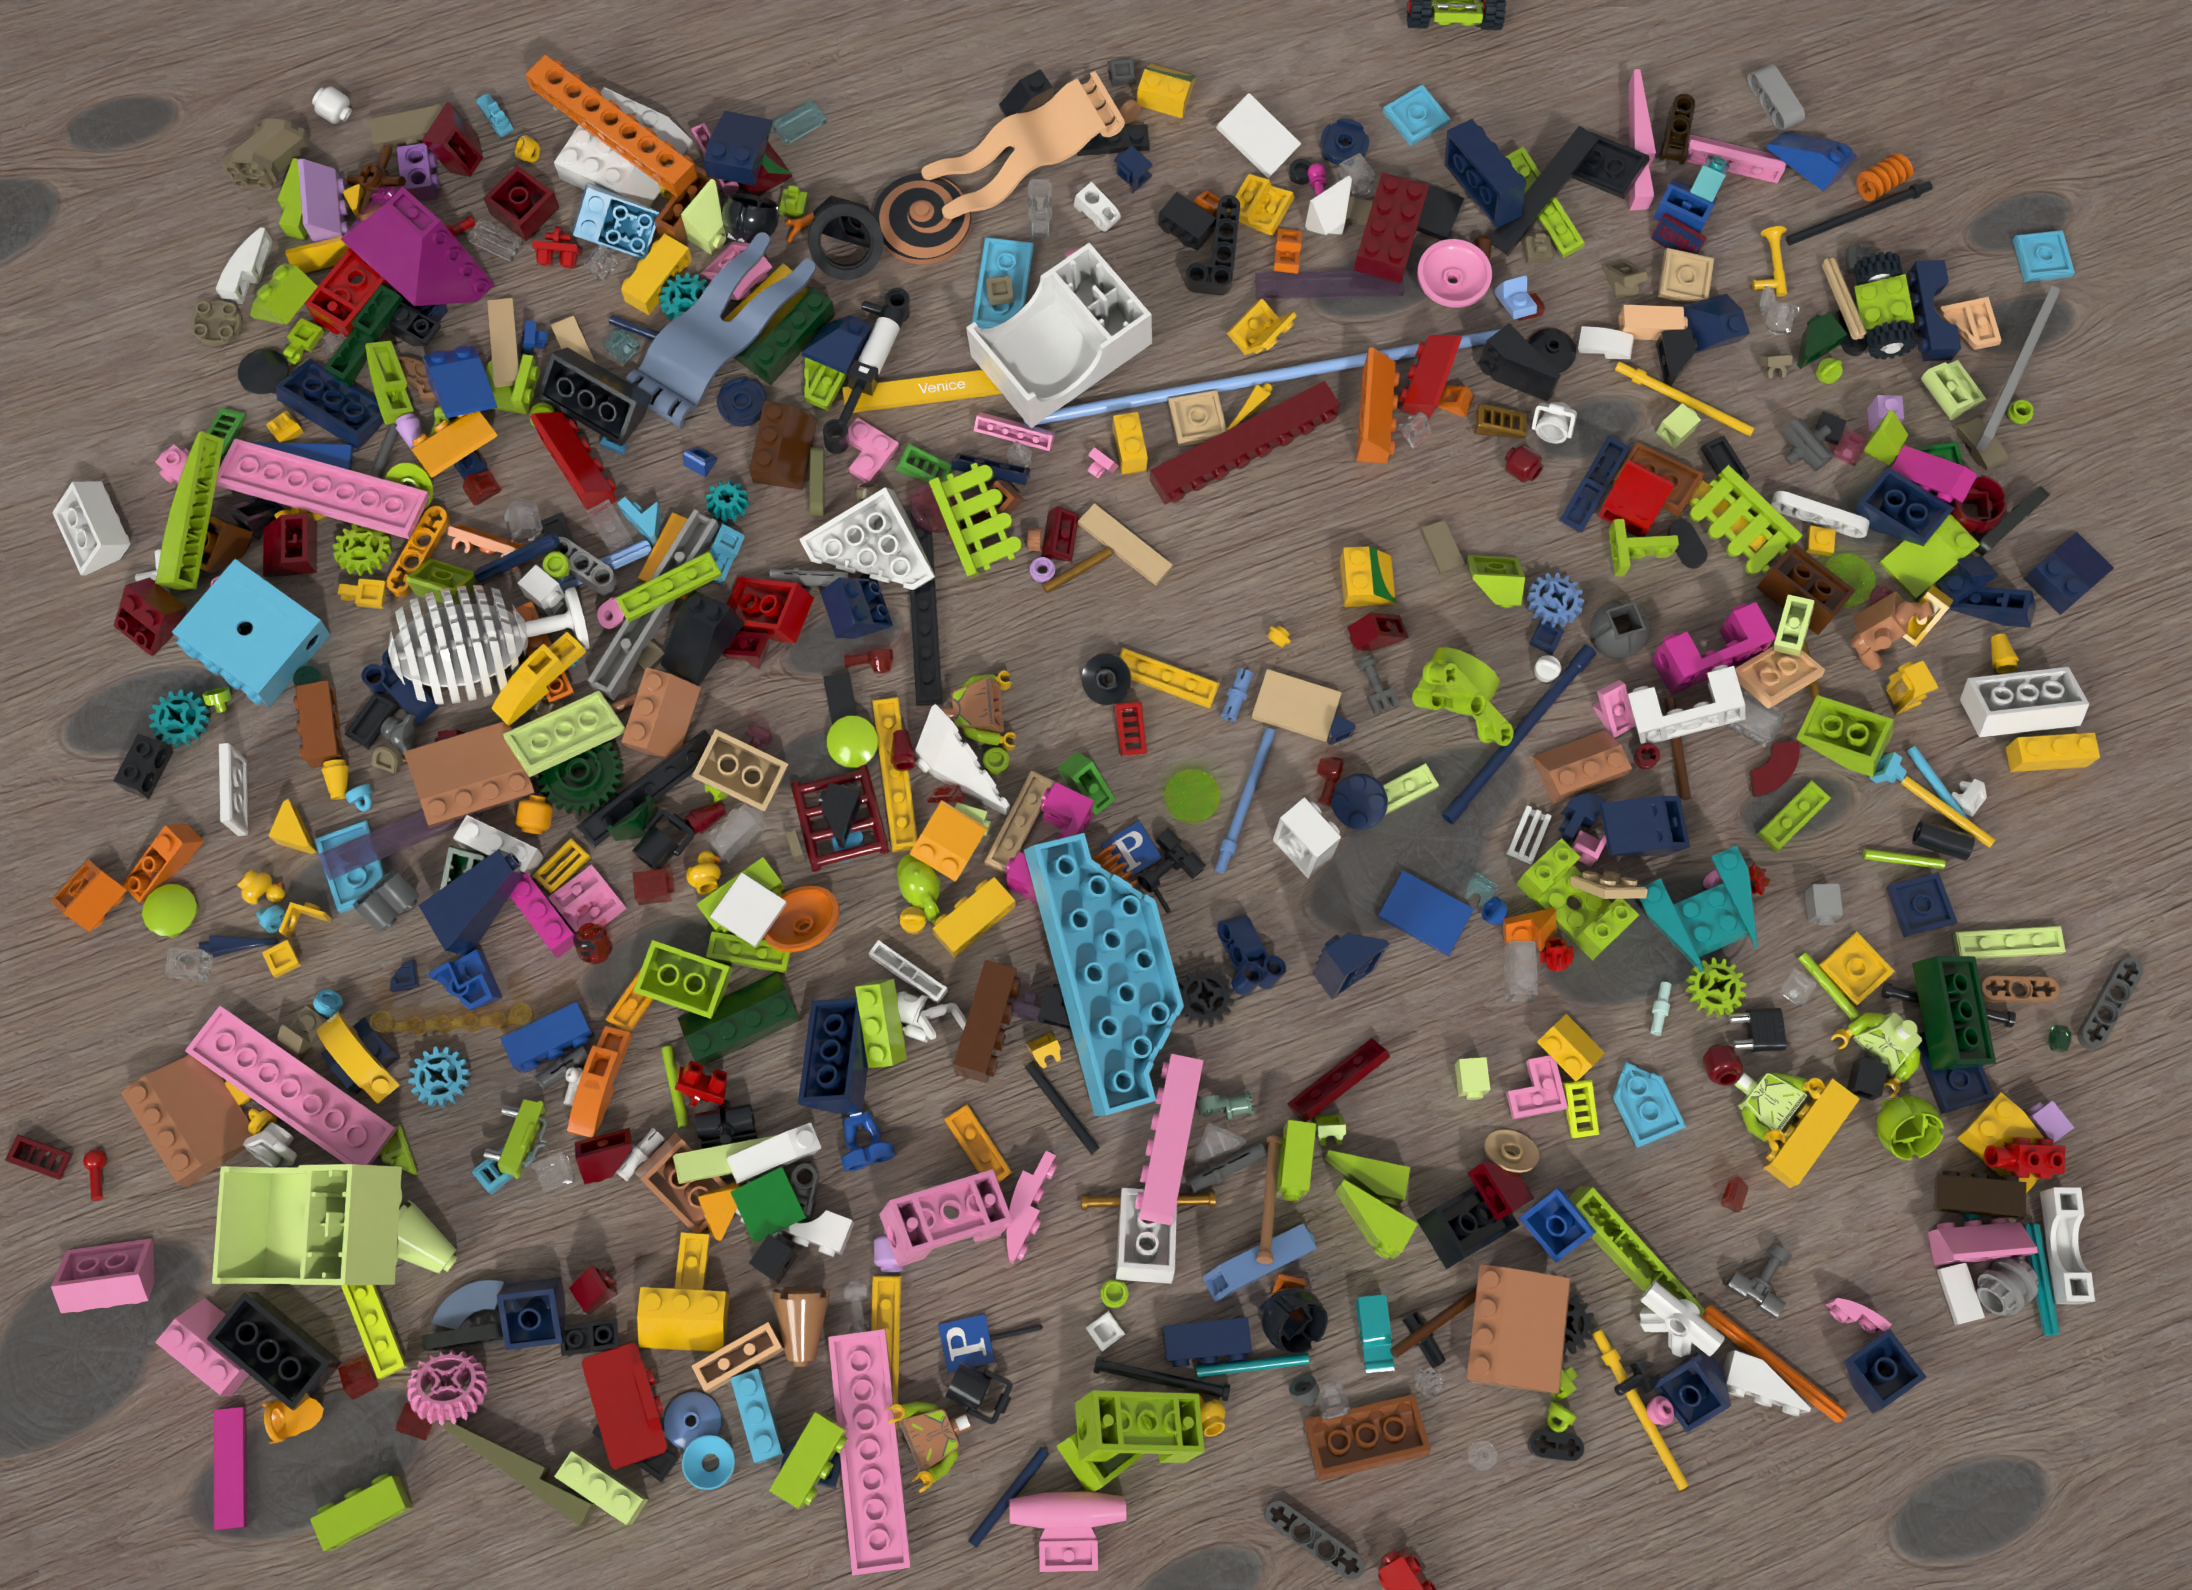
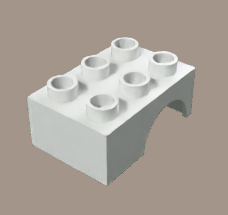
[966,243,1152,428]

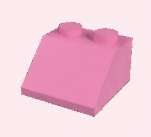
[700,242,772,300]

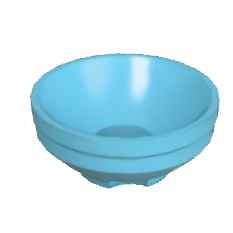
[682,1435,735,1490]

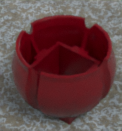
[1944,475,2007,534]

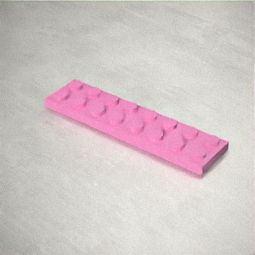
[216,439,430,539]
[185,1006,397,1165]
[828,1329,912,1576]

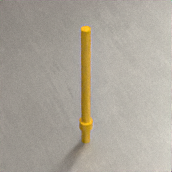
[1615,361,1755,437]
[1592,1329,1689,1491]

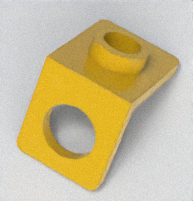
[279,902,332,938]

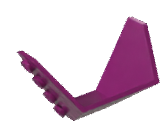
[341,186,495,306]

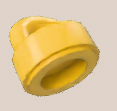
[515,135,540,163]
[899,906,927,935]
[248,1108,277,1135]

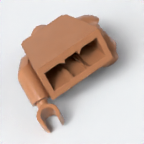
[1851,591,1934,671]

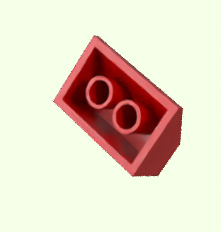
[1399,335,1462,421]

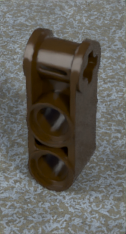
[1659,94,1695,165]

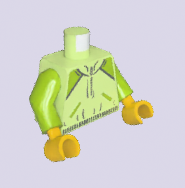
[1831,1012,1922,1098]
[1734,1072,1825,1151]

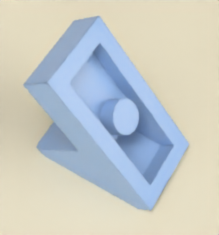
[1494,275,1537,320]

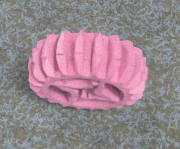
[407,1349,488,1427]

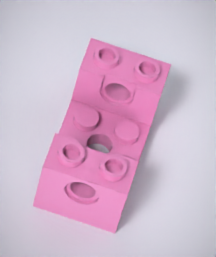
[879,1169,1013,1267]

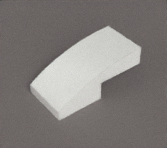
[1578,326,1634,359]

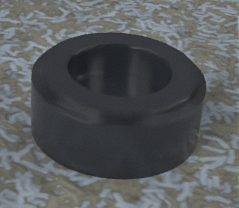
[1289,159,1312,185]

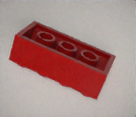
[530,412,617,516]

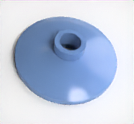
[664,1392,722,1450]

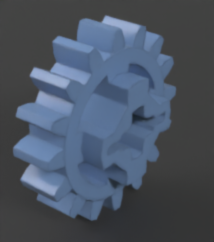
[1526,572,1584,628]

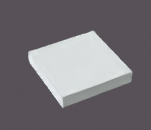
[710,873,787,948]

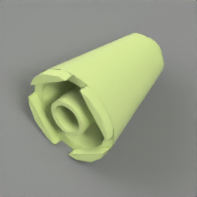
[397,1200,458,1274]

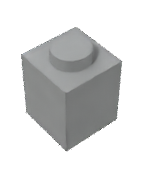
[1805,884,1843,926]

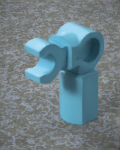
[476,94,514,138]

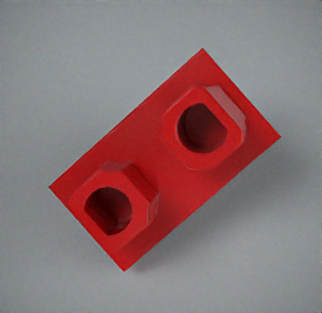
[532,226,583,269]
[675,1061,727,1107]

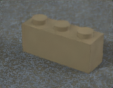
[368,104,443,157]

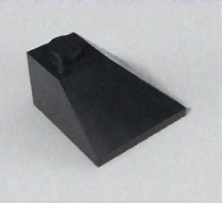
[813,195,870,248]

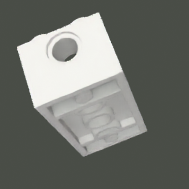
[1628,665,1746,745]

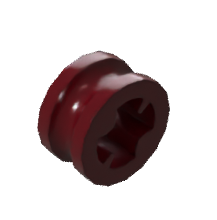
[1634,743,1660,769]

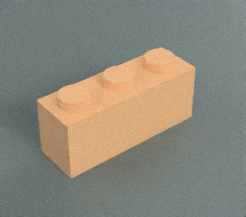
[692,1322,784,1393]

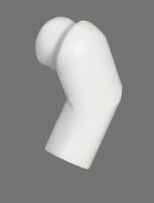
[563,1067,583,1106]

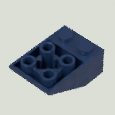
[1600,796,1690,856]

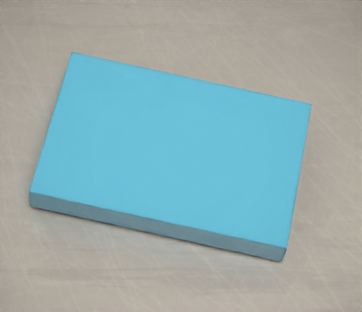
[315,820,386,913]

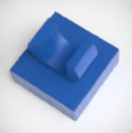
[521,320,548,355]

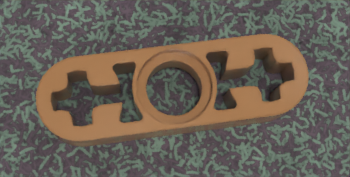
[1980,976,2060,1004]

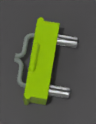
[484,1099,547,1179]

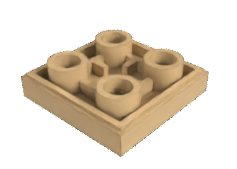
[1570,871,1648,899]

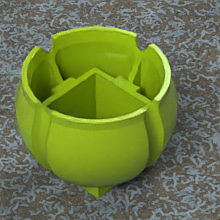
[1876,1095,1944,1160]

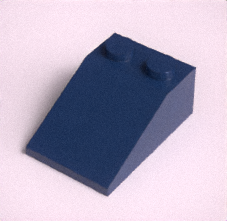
[703,111,773,186]
[1854,467,1954,546]
[2024,532,2114,615]

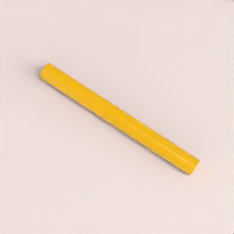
[1901,776,1996,848]

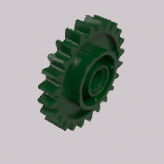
[537,742,624,816]

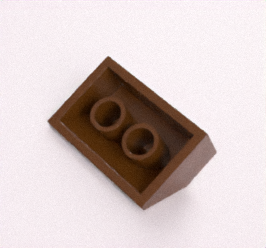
[749,401,817,490]
[1756,543,1856,635]

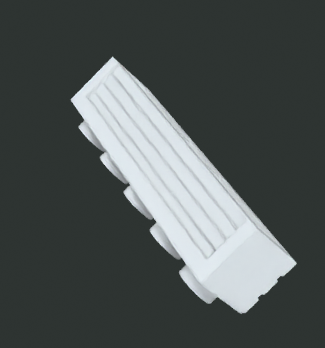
[869,940,948,1004]

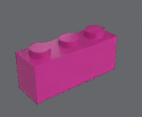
[1891,445,1977,503]
[510,872,579,958]

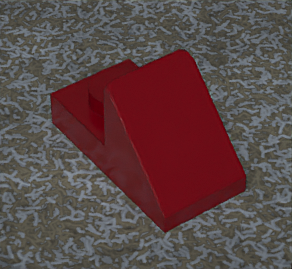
[722,632,770,669]

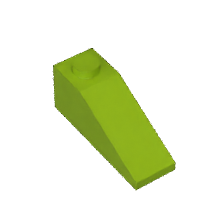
[1324,1150,1410,1207]

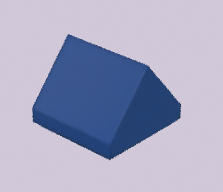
[683,447,717,477]

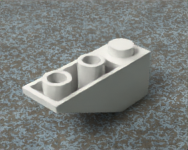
[1723,1351,1811,1416]

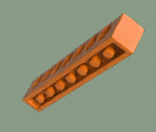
[525,55,697,197]

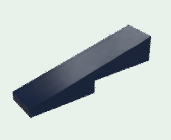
[1559,435,1630,533]

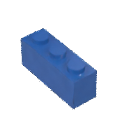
[500,1002,595,1073]

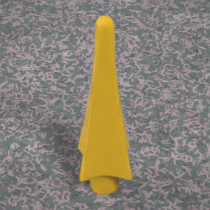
[1227,383,1273,430]

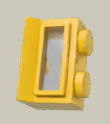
[1886,661,1939,715]

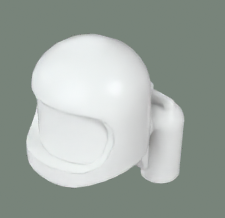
[897,991,929,1043]

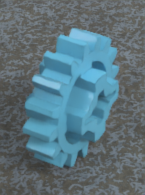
[408,1047,471,1108]

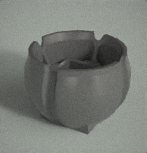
[1590,599,1650,660]

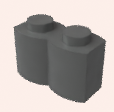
[353,868,419,932]

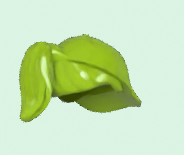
[897,855,941,924]

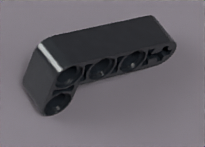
[1185,195,1240,295]

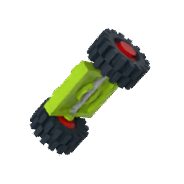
[1407,0,1506,30]

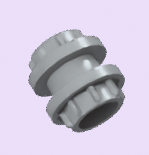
[1976,1257,2039,1316]

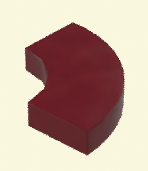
[1749,741,1800,797]

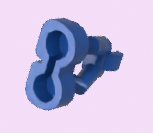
[841,1112,896,1172]

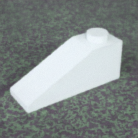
[726,1123,821,1184]

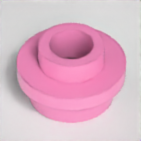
[1647,1396,1674,1425]

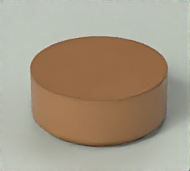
[1119,99,1141,125]

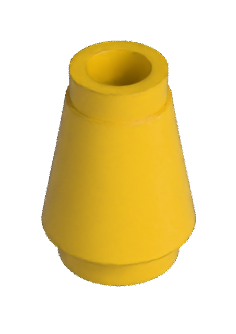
[1990,634,2019,674]
[321,759,349,800]

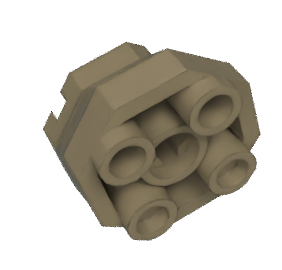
[222,118,310,190]

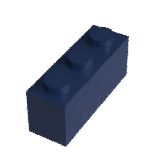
[1162,1317,1252,1367]

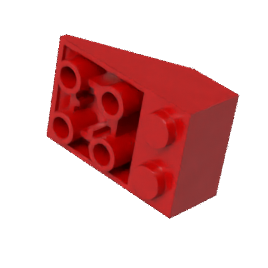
[1598,460,1675,537]

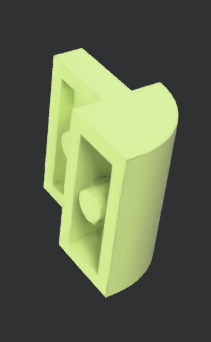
[1921,360,1986,420]

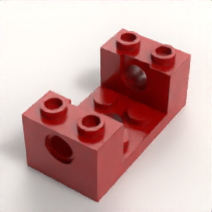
[304,248,388,340]

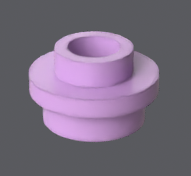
[1030,557,1055,582]

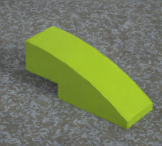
[277,158,308,240]
[365,341,414,425]

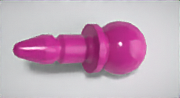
[1307,163,1327,197]

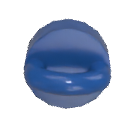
[1482,897,1509,925]

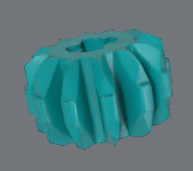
[705,479,750,524]

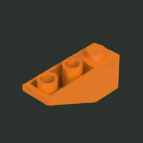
[122,823,204,903]

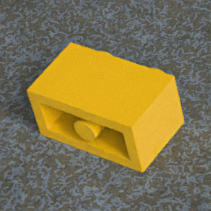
[1112,412,1148,474]
[1537,1014,1605,1082]

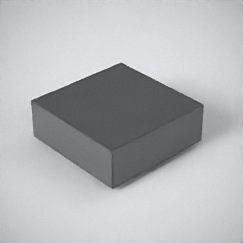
[1109,59,1136,86]

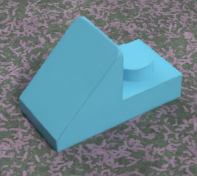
[617,497,662,547]

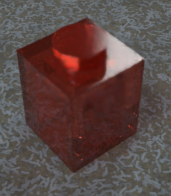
[633,869,675,905]

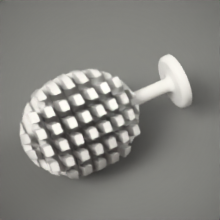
[388,585,589,704]

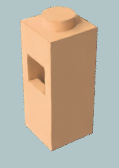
[1618,305,1688,340]

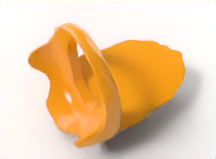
[262,1398,324,1444]

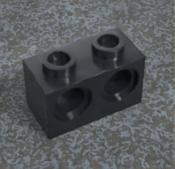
[113,734,173,799]

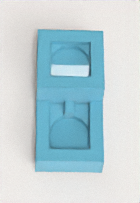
[708,524,745,584]

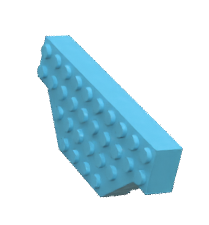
[1024,833,1184,1116]

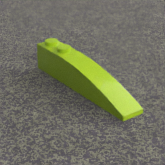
[155,431,224,590]
[1569,1186,1706,1317]

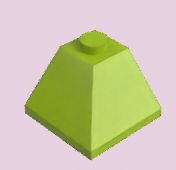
[1467,555,1525,608]

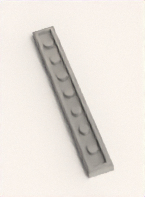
[1976,285,2061,451]

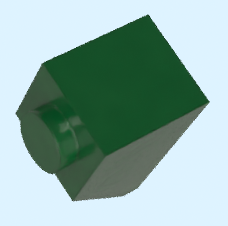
[1797,312,1847,369]

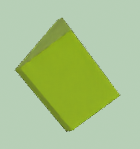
[406,558,477,605]

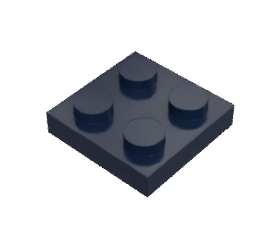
[1886,872,1958,938]

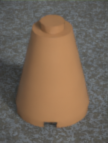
[773,1286,830,1367]

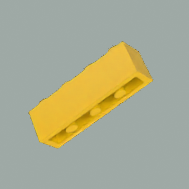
[1763,1078,1860,1188]

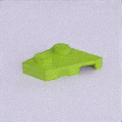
[804,357,848,411]

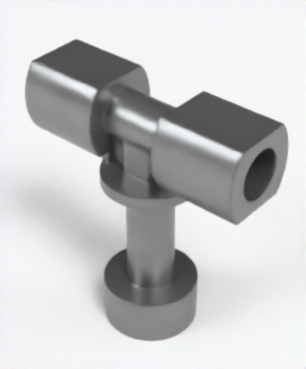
[1725,1244,1792,1319]

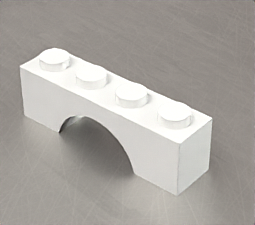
[735,1181,855,1257]
[2040,1187,2095,1304]

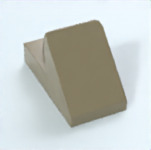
[1603,260,1648,299]
[275,1006,327,1061]

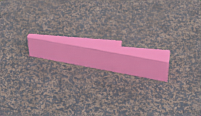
[1629,69,1656,211]

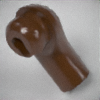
[1474,235,1492,260]

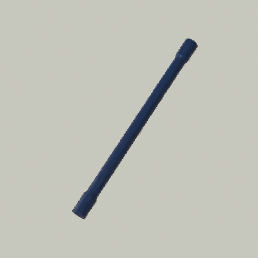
[1441,644,1596,824]

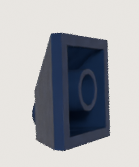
[1680,294,1750,353]
[802,315,872,375]
[1655,1350,1731,1433]

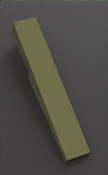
[439,1420,596,1526]

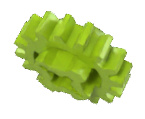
[332,524,392,576]
[1685,957,1747,1018]

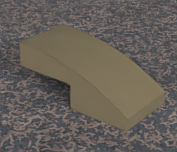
[1956,417,2008,471]

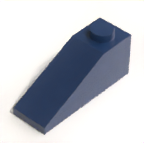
[1949,587,2036,628]

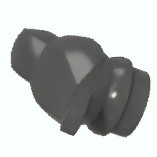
[381,713,416,762]

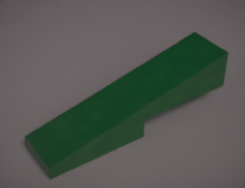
[323,284,403,388]

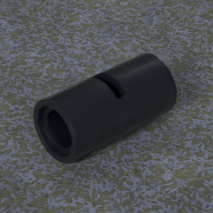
[1912,819,1975,861]

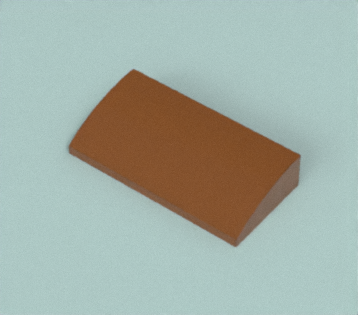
[1304,1394,1431,1482]

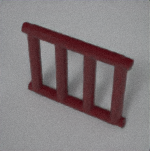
[791,764,890,872]

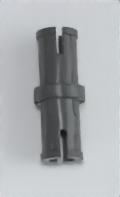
[535,1045,589,1091]

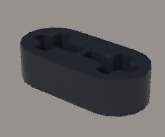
[1527,1431,1584,1461]

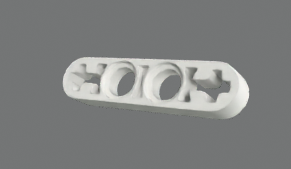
[1771,491,1870,538]

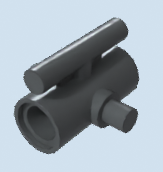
[1782,417,1834,471]

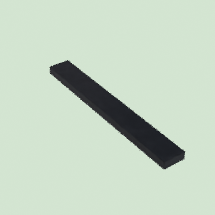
[905,509,943,706]

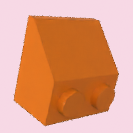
[50,859,127,932]

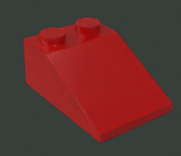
[726,576,814,644]

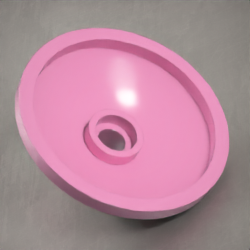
[1417,239,1492,308]

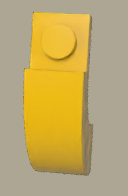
[316,1012,400,1104]

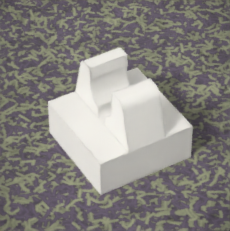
[1952,779,1987,817]

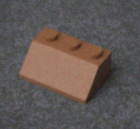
[621,667,702,759]
[1532,730,1632,804]

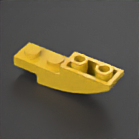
[492,632,586,726]

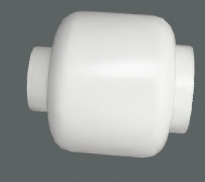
[312,87,352,124]

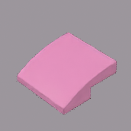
[548,864,627,941]

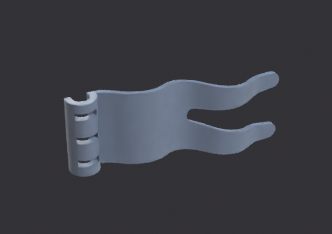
[625,232,816,429]

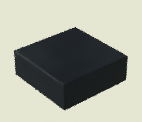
[1816,412,1847,445]

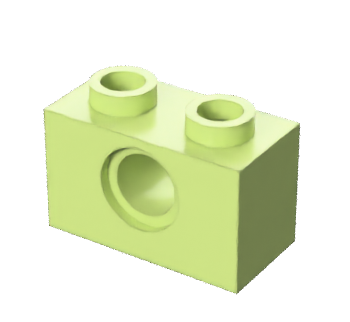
[1774,595,1814,657]

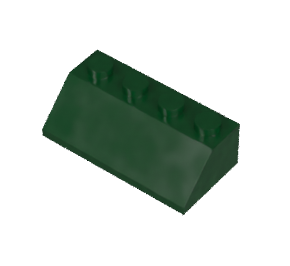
[733,286,835,385]
[1912,956,1996,1070]
[678,972,800,1066]

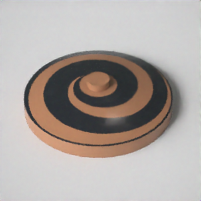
[873,173,972,265]

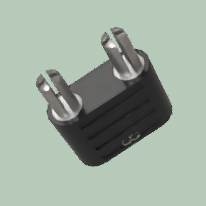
[1729,1008,1787,1052]

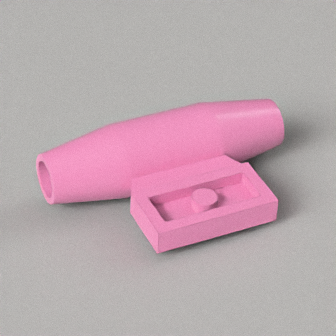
[1010,1491,1126,1572]

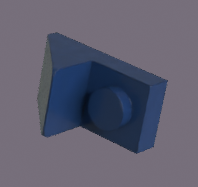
[1937,556,1998,605]

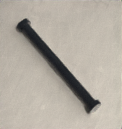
[1881,982,2016,1028]
[1093,1356,1230,1401]

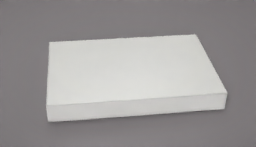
[1216,93,1301,179]
[219,743,249,836]

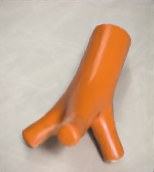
[785,213,814,243]

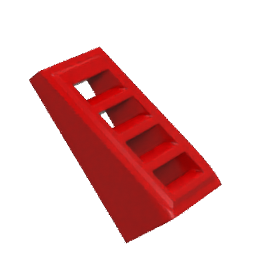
[1114,701,1147,756]

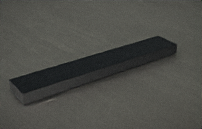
[1490,126,1599,256]
[576,730,711,848]

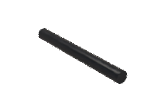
[1025,1061,1100,1155]

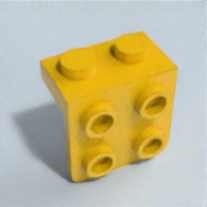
[1226,299,1297,355]

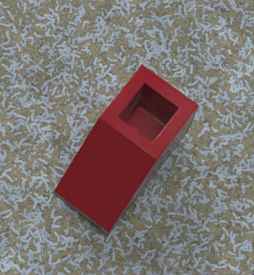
[569,1265,618,1314]

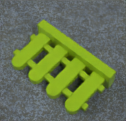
[929,463,1022,579]
[1689,465,1803,575]

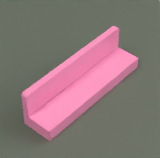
[1685,135,1786,183]

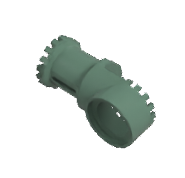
[1196,1090,1255,1120]

